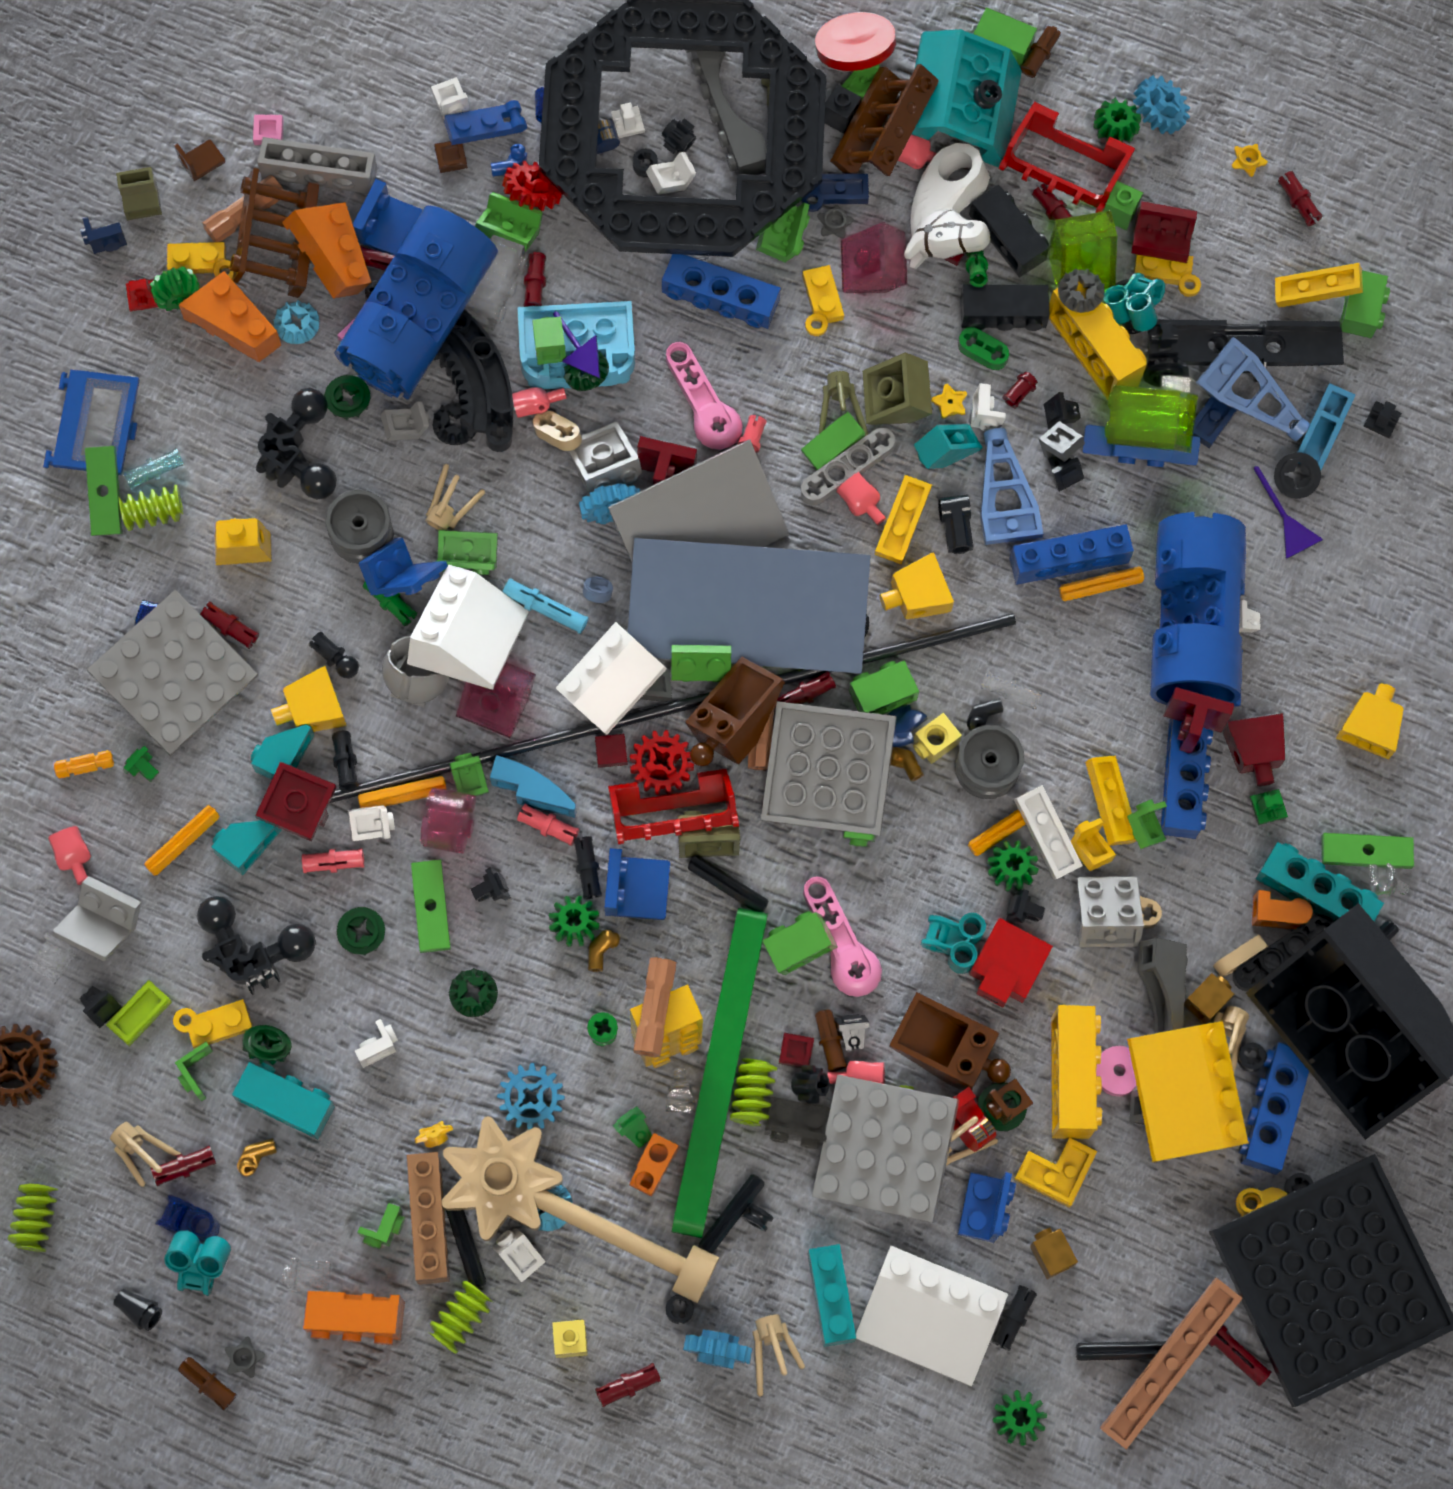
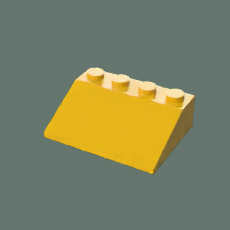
[1127,1021,1248,1162]

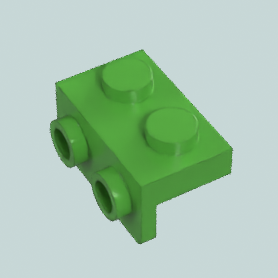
[475,192,543,252]
[756,202,810,262]
[436,530,498,575]
[671,645,731,682]

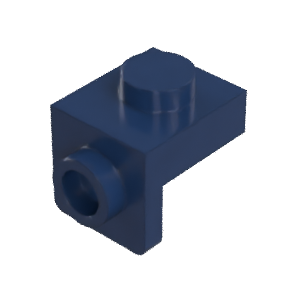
[80,216,127,254]

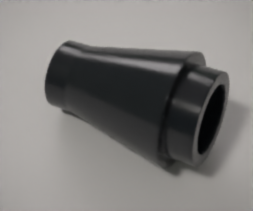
[113,1289,162,1331]

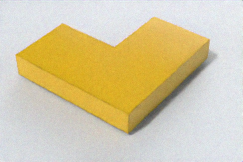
[1014,1137,1097,1208]

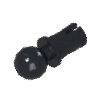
[309,632,359,679]

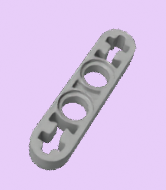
[801,428,895,505]

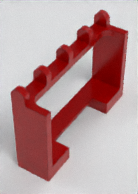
[998,102,1135,216]
[608,769,739,845]

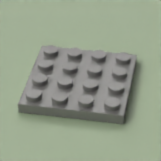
[87,590,258,757]
[761,701,897,836]
[812,1074,959,1223]

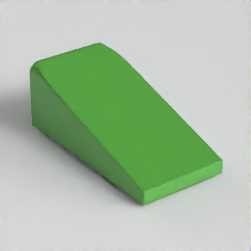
[801,412,865,470]

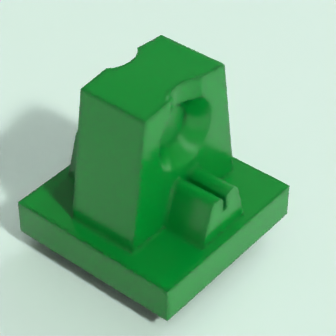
[123,746,159,782]
[1250,789,1288,825]
[612,1106,652,1148]

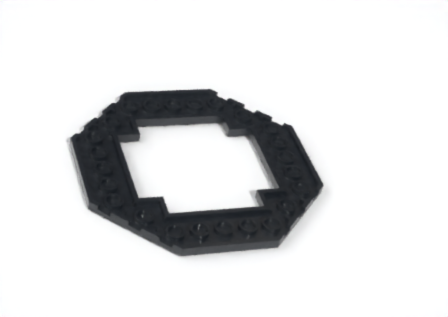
[539,0,826,257]

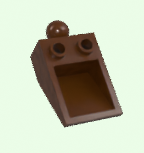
[685,657,785,766]
[889,992,1011,1091]

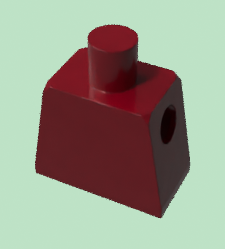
[1222,713,1285,787]

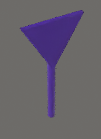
[1254,466,1324,559]

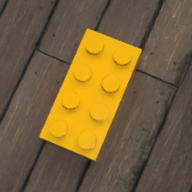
[1049,282,1147,404]
[630,984,703,1068]
[1051,1005,1102,1139]

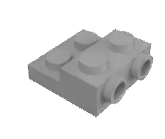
[567,421,642,496]

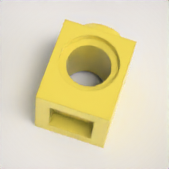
[913,713,962,764]
[552,1320,588,1358]

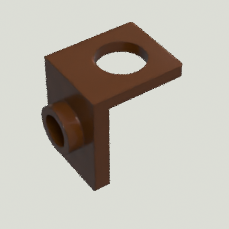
[174,139,226,182]
[985,1079,1033,1125]

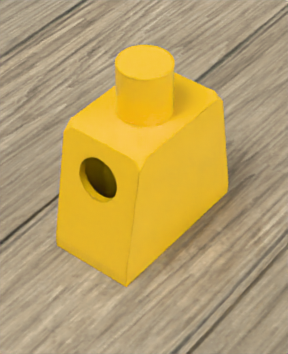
[215,518,272,565]
[879,552,954,619]
[271,666,346,732]
[1336,683,1404,760]

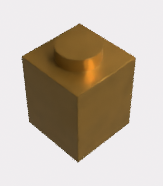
[1184,973,1235,1024]
[1030,1227,1078,1280]

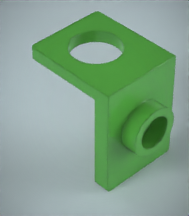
[175,1042,213,1102]

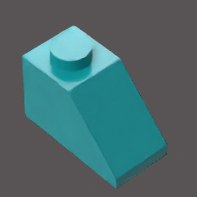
[914,424,983,469]
[250,724,315,780]
[211,820,282,876]

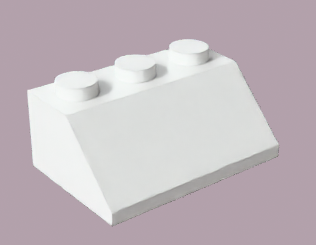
[556,622,667,734]

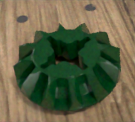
[564,351,609,391]
[324,375,371,420]
[336,907,386,956]
[449,968,498,1017]
[242,1025,292,1065]
[978,1082,1027,1132]

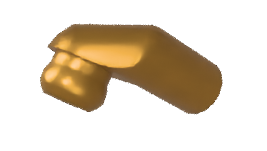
[890,747,924,782]
[588,930,620,972]
[237,1138,277,1177]

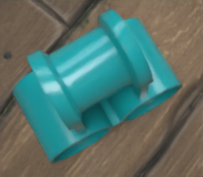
[1103,272,1165,331]
[920,912,986,974]
[164,1231,231,1296]

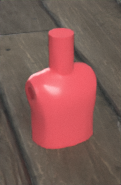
[898,135,937,169]
[512,387,567,418]
[836,472,886,525]
[48,826,91,885]
[827,1061,885,1084]

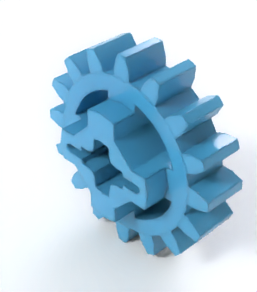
[1133,75,1190,134]
[579,483,640,524]
[497,1063,565,1130]
[683,1329,753,1369]

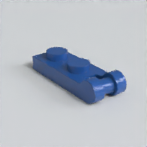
[444,100,527,145]

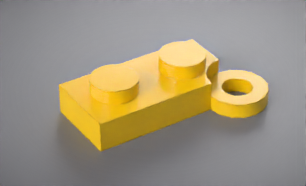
[167,242,234,279]
[1134,254,1201,297]
[802,265,844,336]
[173,999,253,1049]

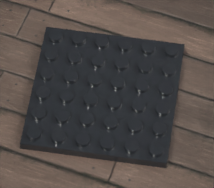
[1209,1154,1453,1407]

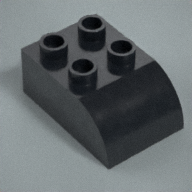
[1246,903,1453,1140]

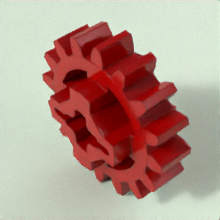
[502,161,563,211]
[630,730,694,795]

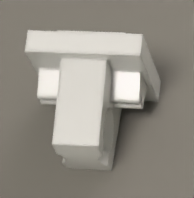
[611,102,645,138]
[1239,600,1260,633]

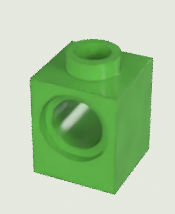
[1101,181,1143,231]
[532,316,566,365]

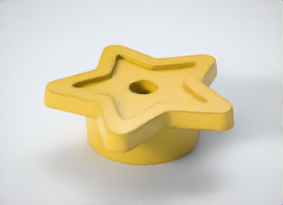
[1232,144,1268,177]
[931,384,967,419]
[415,1121,453,1148]

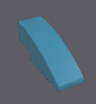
[1298,383,1356,470]
[490,755,577,818]

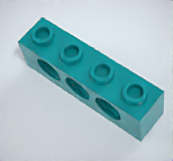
[1255,842,1384,922]

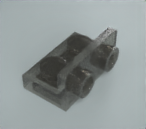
[764,1097,830,1149]

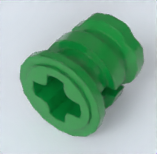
[587,1012,618,1047]

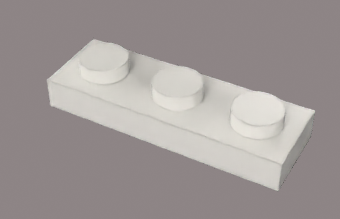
[1014,785,1083,880]

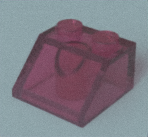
[841,222,908,293]
[456,662,536,738]

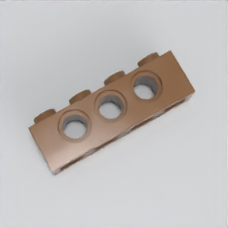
[407,1152,450,1285]

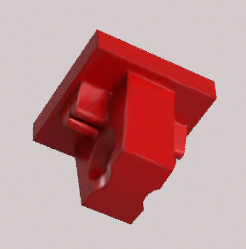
[126,278,158,312]

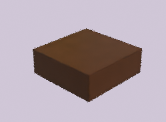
[434,141,468,173]

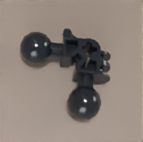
[256,388,337,500]
[197,896,316,995]

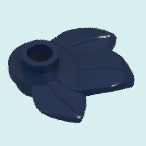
[887,705,928,747]

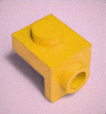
[1071,818,1116,871]

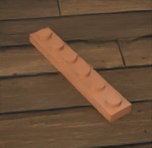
[1100,1277,1243,1450]

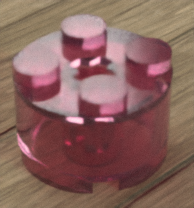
[421,788,476,854]

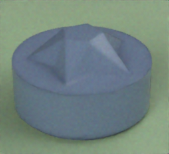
[583,577,613,603]

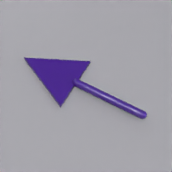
[553,311,600,379]

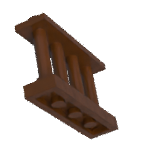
[830,64,939,176]
[230,168,319,298]

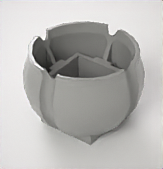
[382,636,450,708]

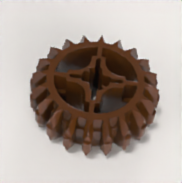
[0,1024,59,1108]

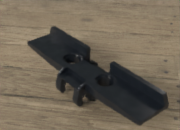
[1147,319,1344,382]

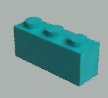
[232,1062,335,1140]
[807,1244,856,1347]

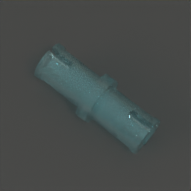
[123,448,184,490]

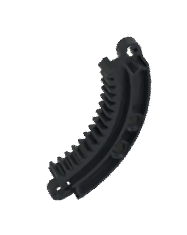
[365,280,513,452]

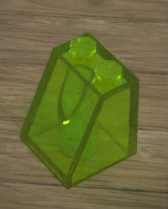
[1048,210,1118,292]
[1105,385,1198,453]

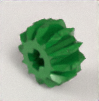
[1093,97,1141,143]
[150,267,200,311]
[987,840,1039,891]
[549,895,600,947]
[992,1390,1047,1446]

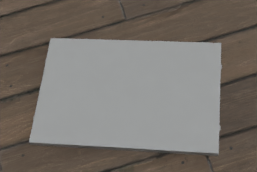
[608,440,789,562]

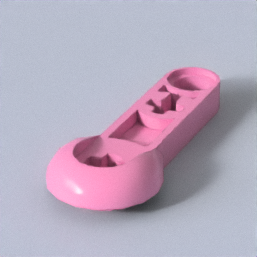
[666,342,743,450]
[803,876,882,997]

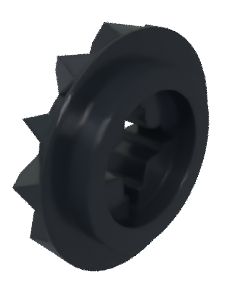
[1143,356,1189,388]
[432,400,477,445]
[1274,452,1321,499]

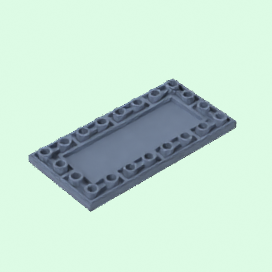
[628,538,871,674]

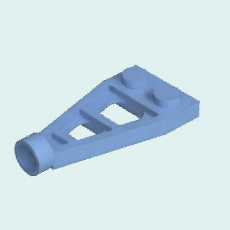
[1196,337,1310,442]
[980,428,1044,545]

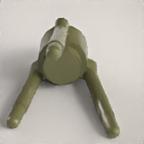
[819,371,869,436]

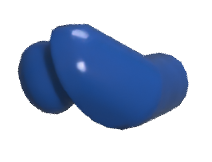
[491,144,528,177]

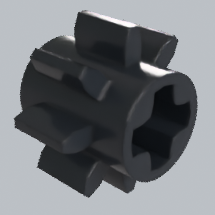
[661,118,696,154]
[791,1065,830,1104]

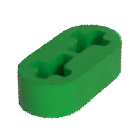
[958,327,1009,370]

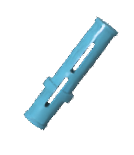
[503,578,589,634]

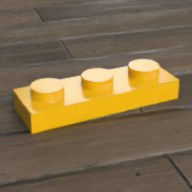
[1275,263,1363,308]
[875,475,932,565]
[1085,756,1136,846]

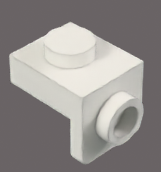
[431,77,470,120]
[646,152,696,195]
[348,805,395,841]

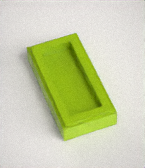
[106,980,172,1047]

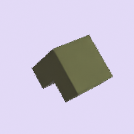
[116,167,162,221]

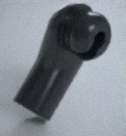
[967,698,1003,731]

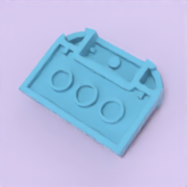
[518,301,635,389]

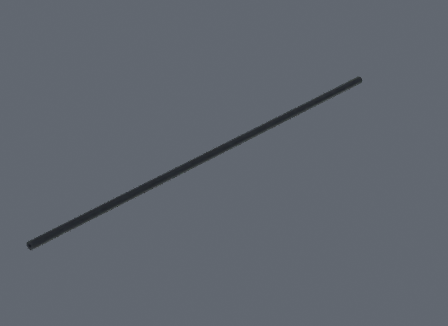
[330,613,1016,803]

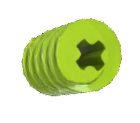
[119,485,183,531]
[730,1058,778,1126]
[7,1183,58,1252]
[428,1281,493,1354]

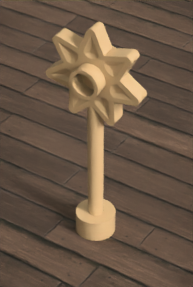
[442,1116,719,1303]

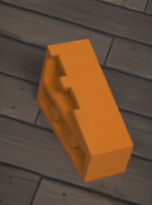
[282,202,372,299]
[179,271,282,362]
[303,1291,405,1345]

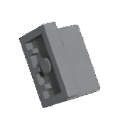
[53,876,141,961]
[1077,876,1144,947]

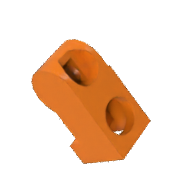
[1252,890,1313,929]
[629,1133,680,1197]

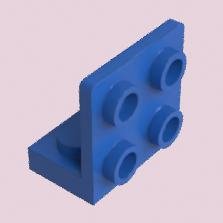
[353,179,423,255]
[358,537,448,597]
[604,848,670,920]
[957,1172,1016,1243]

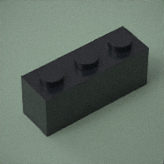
[969,185,1050,278]
[960,284,1050,331]

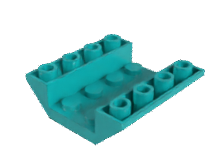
[912,29,1022,168]

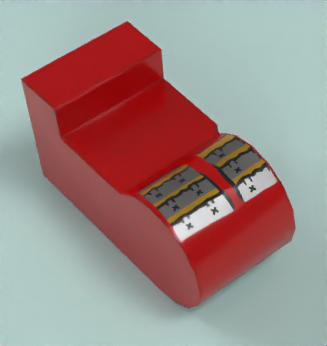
[953,1087,996,1152]

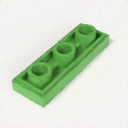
[85,446,123,536]
[1321,833,1414,869]
[411,859,451,953]

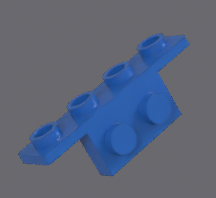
[1082,425,1200,468]

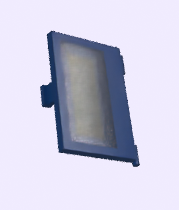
[43,369,140,475]

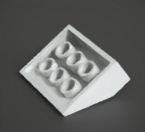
[407,565,529,690]
[856,1246,1008,1386]

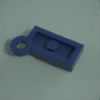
[801,174,869,212]
[1186,396,1238,449]

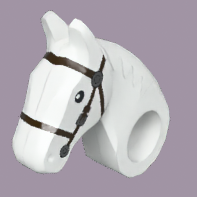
[904,143,990,269]

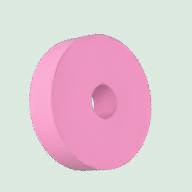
[1096,1046,1136,1097]

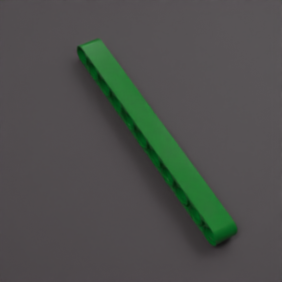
[671,908,768,1238]

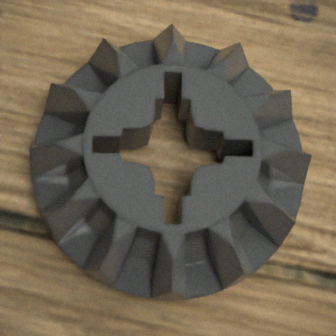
[1058,268,1104,313]

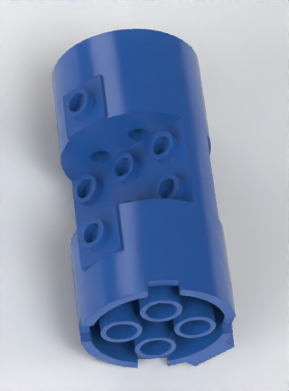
[334,205,498,400]
[1150,512,1246,707]

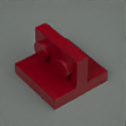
[1131,201,1198,263]
[637,436,697,485]
[1164,687,1234,753]
[255,762,337,842]

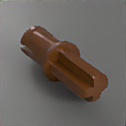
[1021,26,1061,78]
[815,1009,847,1071]
[178,1357,237,1411]

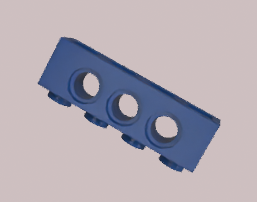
[662,254,781,329]
[1009,524,1134,585]
[1161,718,1213,839]
[1238,1042,1309,1175]

